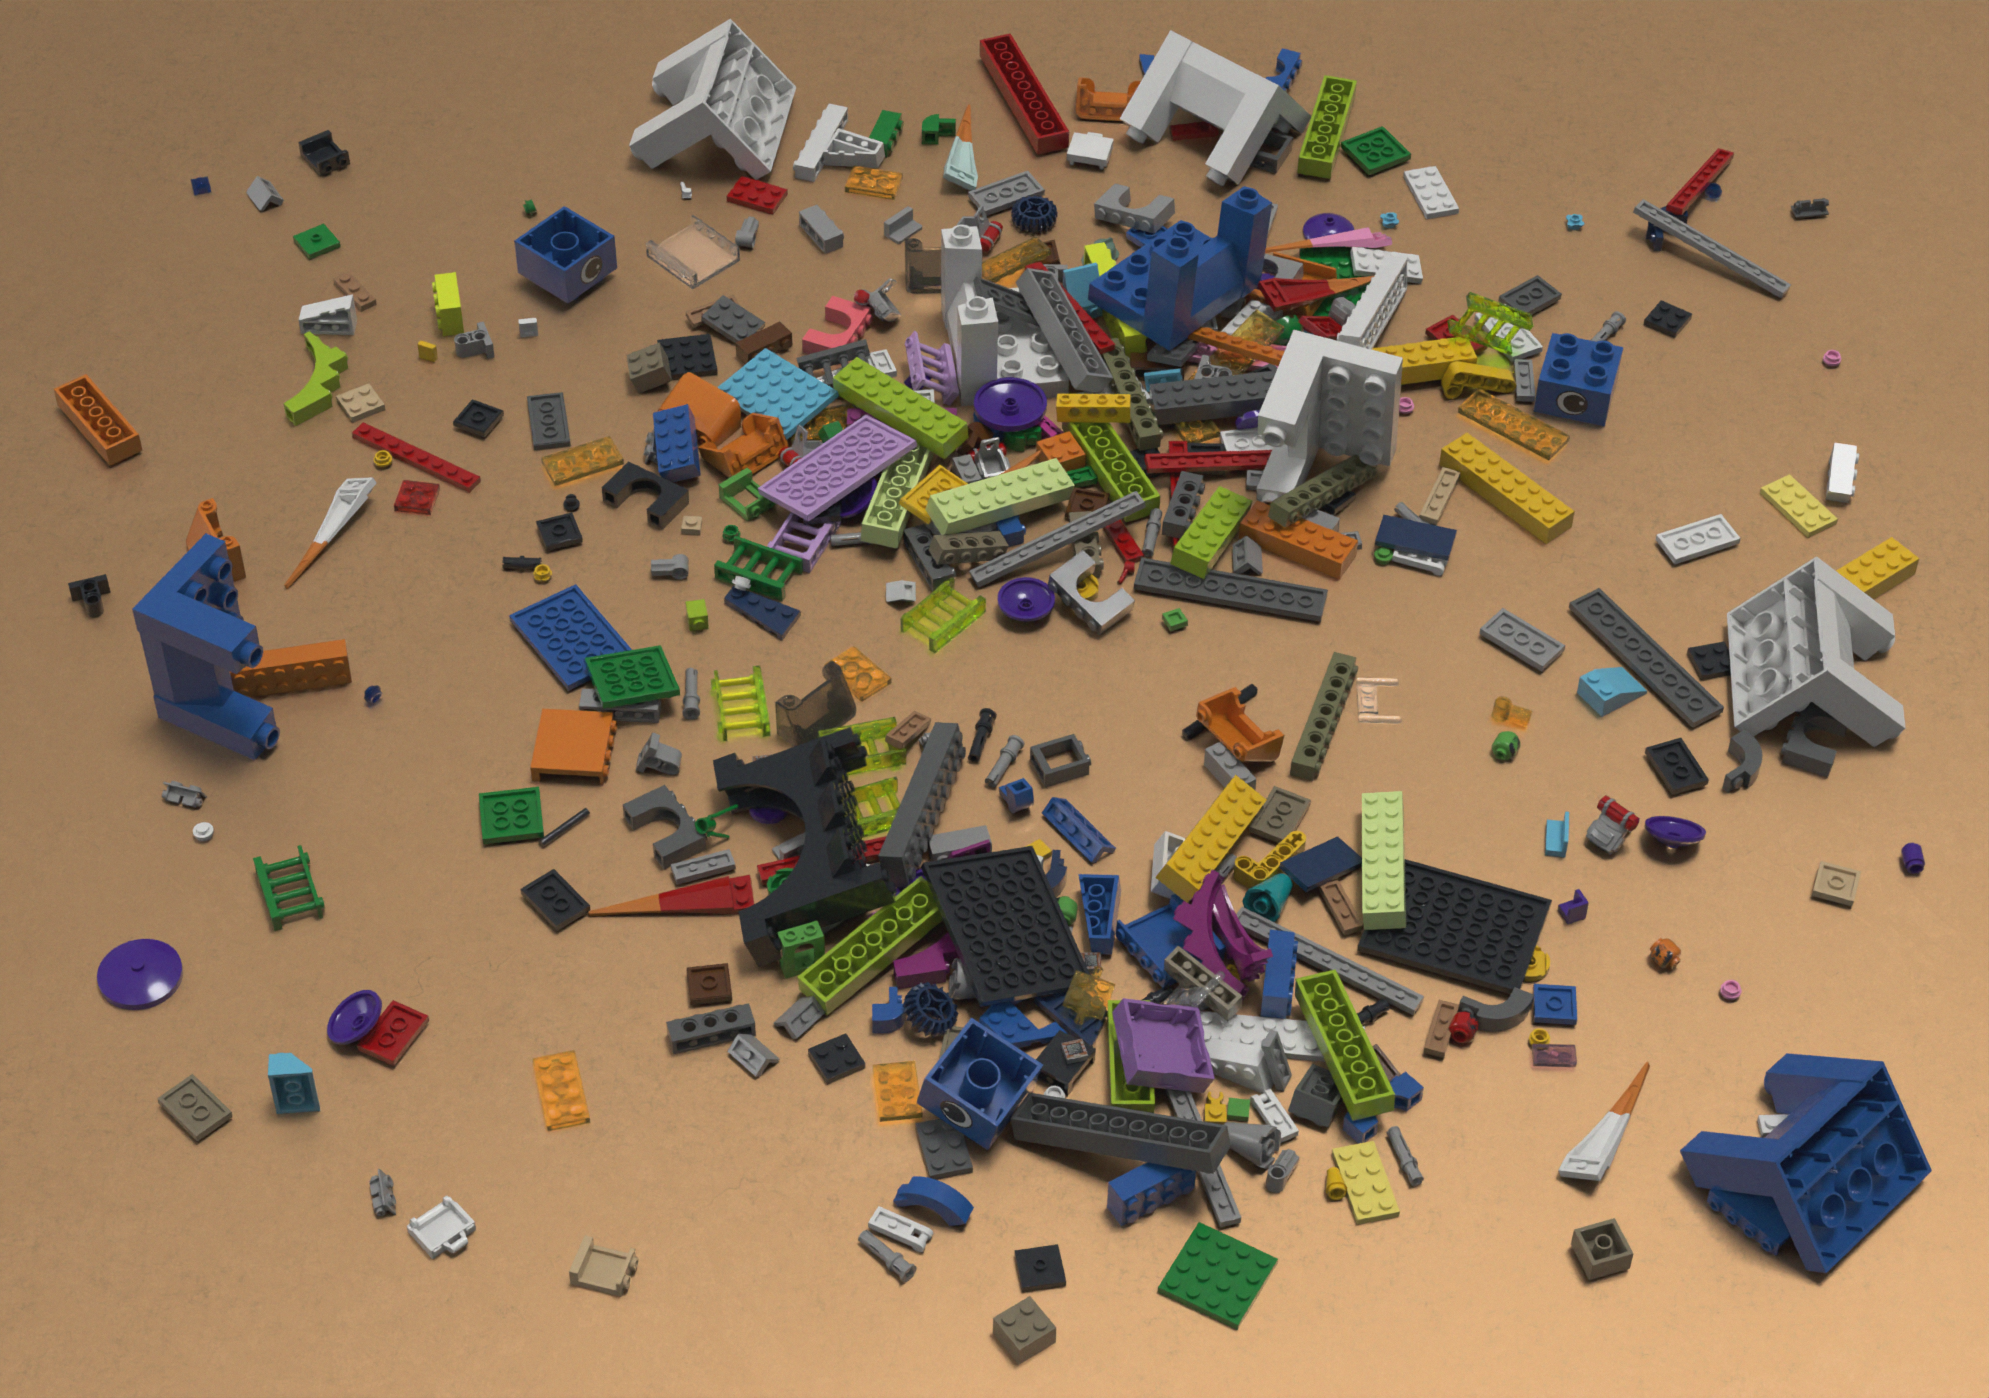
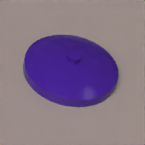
[974,377,1047,432]
[97,939,183,1010]

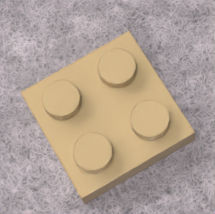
[336,383,385,423]
[1812,861,1861,906]

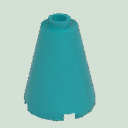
[1242,873,1293,922]

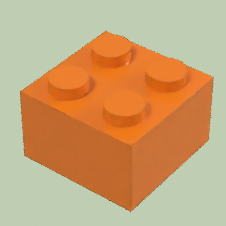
[1036,431,1086,472]

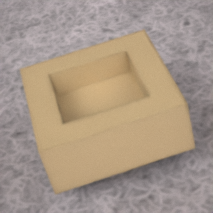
[681,516,702,535]

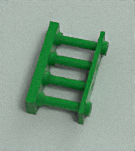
[714,536,803,602]
[253,845,325,931]

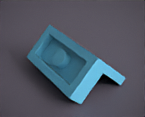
[1144,369,1182,392]
[1545,812,1569,857]

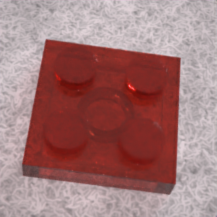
[394,480,440,515]

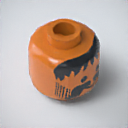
[1650,938,1681,969]

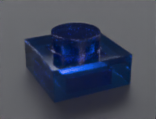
[191,176,211,195]

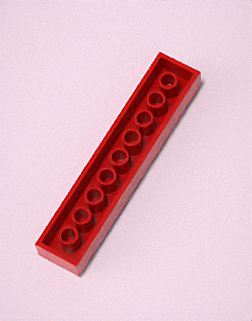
[980,33,1069,155]

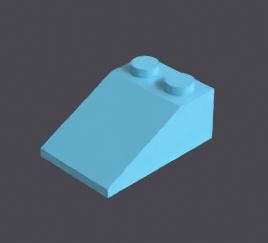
[1063,263,1103,318]
[1577,667,1647,717]

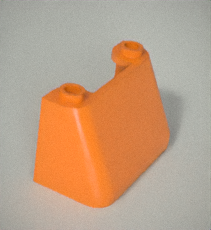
[1076,77,1141,121]
[658,372,741,447]
[698,413,788,478]
[186,498,246,582]
[1196,687,1284,762]

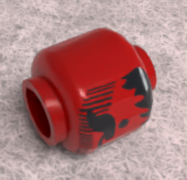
[1449,1012,1479,1043]

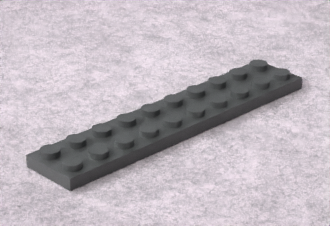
[1134,557,1328,622]
[1569,588,1724,728]

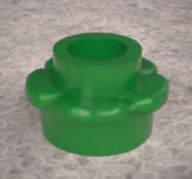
[523,199,537,216]
[722,525,741,542]

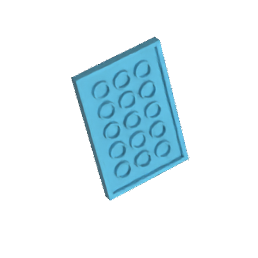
[717,348,839,439]

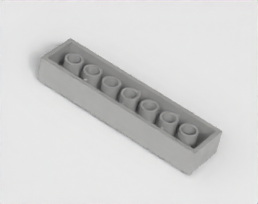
[1015,268,1113,392]

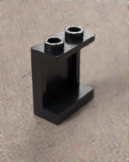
[298,130,350,177]
[1036,1030,1096,1096]

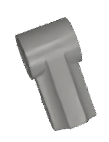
[735,216,759,248]
[651,554,689,579]
[1266,1149,1299,1193]

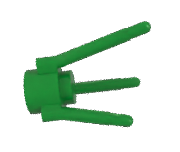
[695,804,738,839]

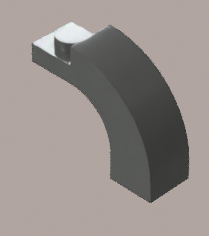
[1722,729,1763,792]
[1458,987,1534,1032]

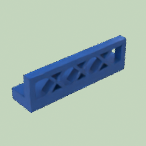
[1042,797,1116,863]

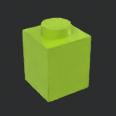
[685,599,709,631]

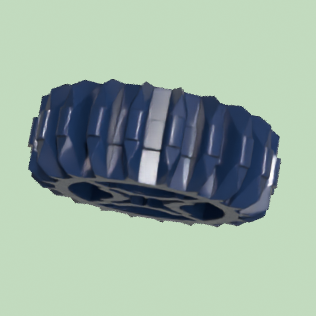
[1011,195,1058,234]
[902,982,959,1038]

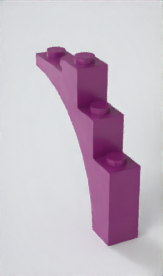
[1173,869,1250,1001]
[1212,884,1273,982]
[893,932,959,989]

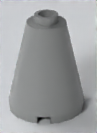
[949,958,976,1000]
[1224,1122,1281,1169]

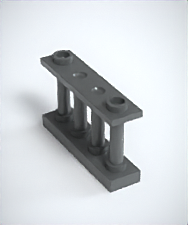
[796,339,870,389]

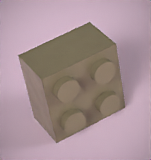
[626,342,672,393]
[1571,1218,1634,1280]
[993,1296,1056,1364]

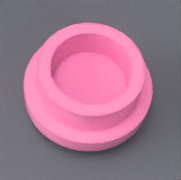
[1823,350,1841,366]
[1399,397,1414,414]
[1720,980,1742,1000]

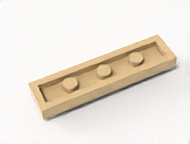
[1419,467,1461,525]

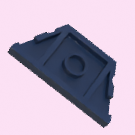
[1034,987,1107,1047]

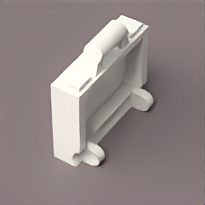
[1067,132,1113,170]
[407,1195,476,1259]

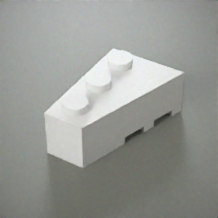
[823,128,885,168]
[299,294,357,335]
[1826,443,1859,503]
[1206,1038,1274,1094]

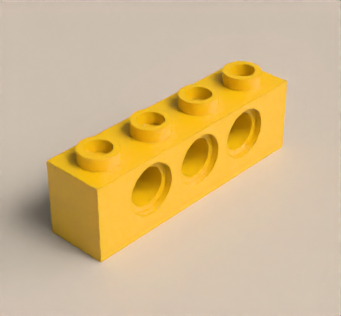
[1056,394,1131,423]

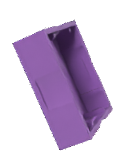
[1112,998,1215,1093]

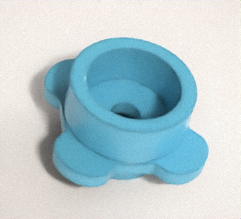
[1380,212,1399,228]
[1566,214,1584,230]

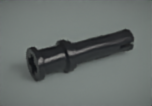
[968,708,997,762]

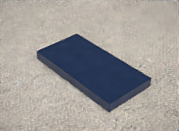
[1375,514,1457,561]
[1279,836,1362,892]

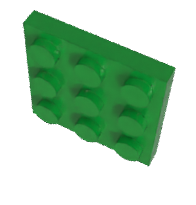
[1341,126,1411,175]
[479,787,544,844]

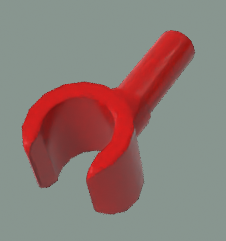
[1117,561,1135,584]

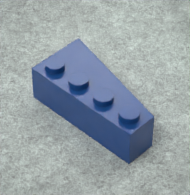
[1078,874,1121,955]

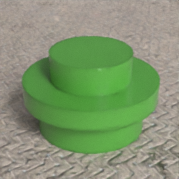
[1374,547,1393,565]

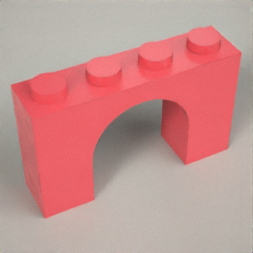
[802,296,873,364]

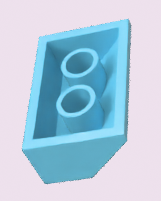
[268,1053,321,1114]

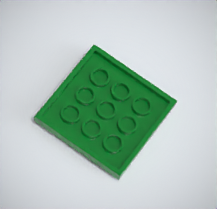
[585,645,680,709]
[1158,1222,1278,1330]

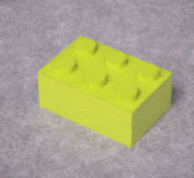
[432,272,464,336]

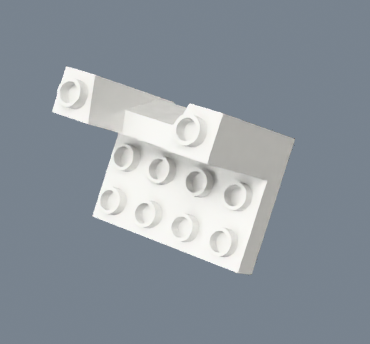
[629,19,796,180]
[1120,30,1311,186]
[941,225,1069,406]
[1256,330,1403,506]
[1727,556,1906,747]

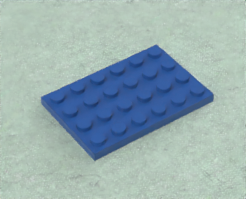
[509,584,632,691]

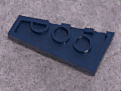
[724,586,801,641]

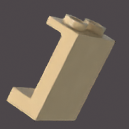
[569,1235,639,1297]

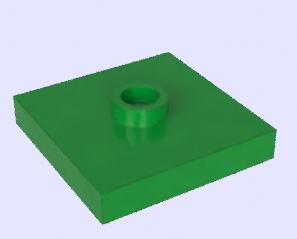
[293,223,341,259]

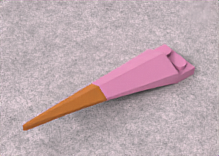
[1265,227,1392,253]

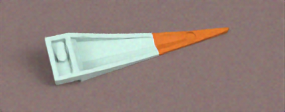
[943,104,978,191]

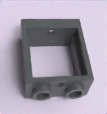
[1250,131,1293,174]
[1030,734,1091,788]

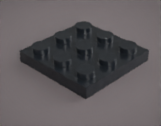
[657,334,718,380]

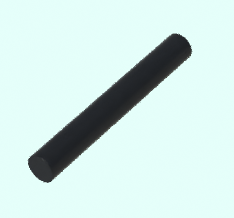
[539,808,590,847]

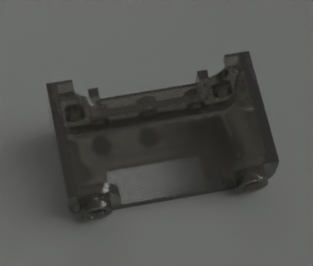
[905,238,941,294]
[775,661,856,747]

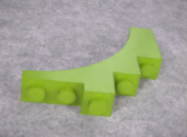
[283,331,348,426]

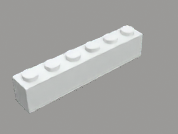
[793,104,848,182]

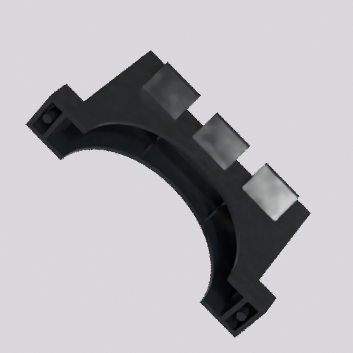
[713,727,897,967]

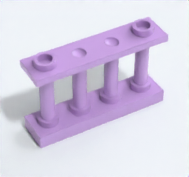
[905,331,959,406]
[767,512,841,573]

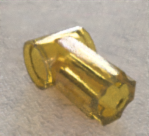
[1491,696,1533,727]

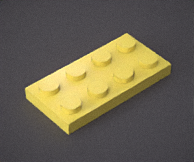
[1760,474,1838,538]
[1332,1141,1400,1225]

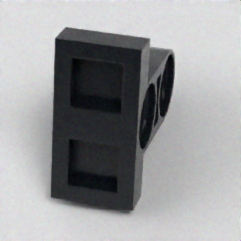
[68,574,111,618]

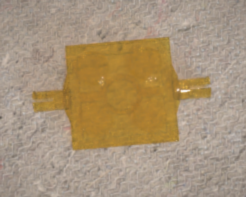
[1062,966,1116,1025]

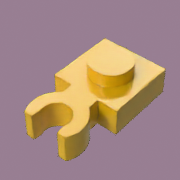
[1204,1091,1227,1125]

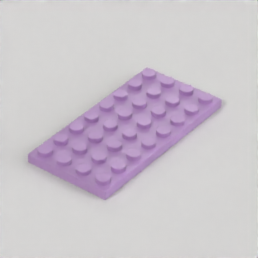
[758,415,917,521]

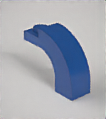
[893,1176,974,1226]

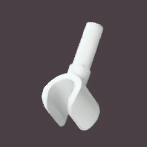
[680,182,692,198]

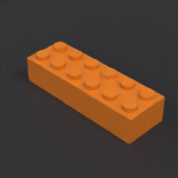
[54,374,142,466]
[1239,500,1358,580]
[230,639,352,697]

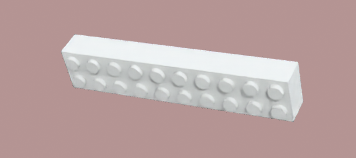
[1337,256,1407,350]

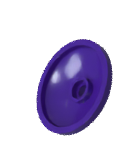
[1303,213,1355,247]
[841,477,877,518]
[998,577,1055,622]
[1645,816,1706,848]
[327,990,382,1045]

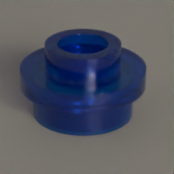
[1705,183,1722,199]
[364,685,383,703]

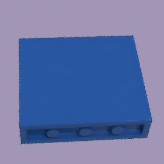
[1115,894,1226,988]
[1707,1187,1791,1256]

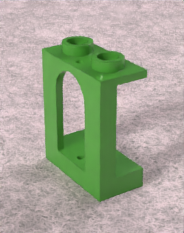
[719,468,776,521]
[777,921,825,979]

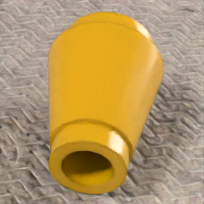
[1326,1167,1347,1200]

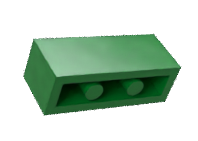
[869,110,904,157]

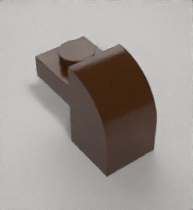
[957,422,994,456]

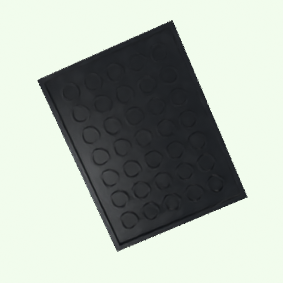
[921,846,1094,1007]
[1357,859,1552,994]

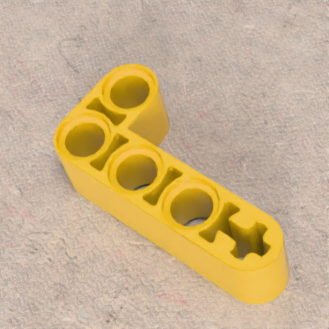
[1441,361,1516,399]
[1234,831,1306,889]

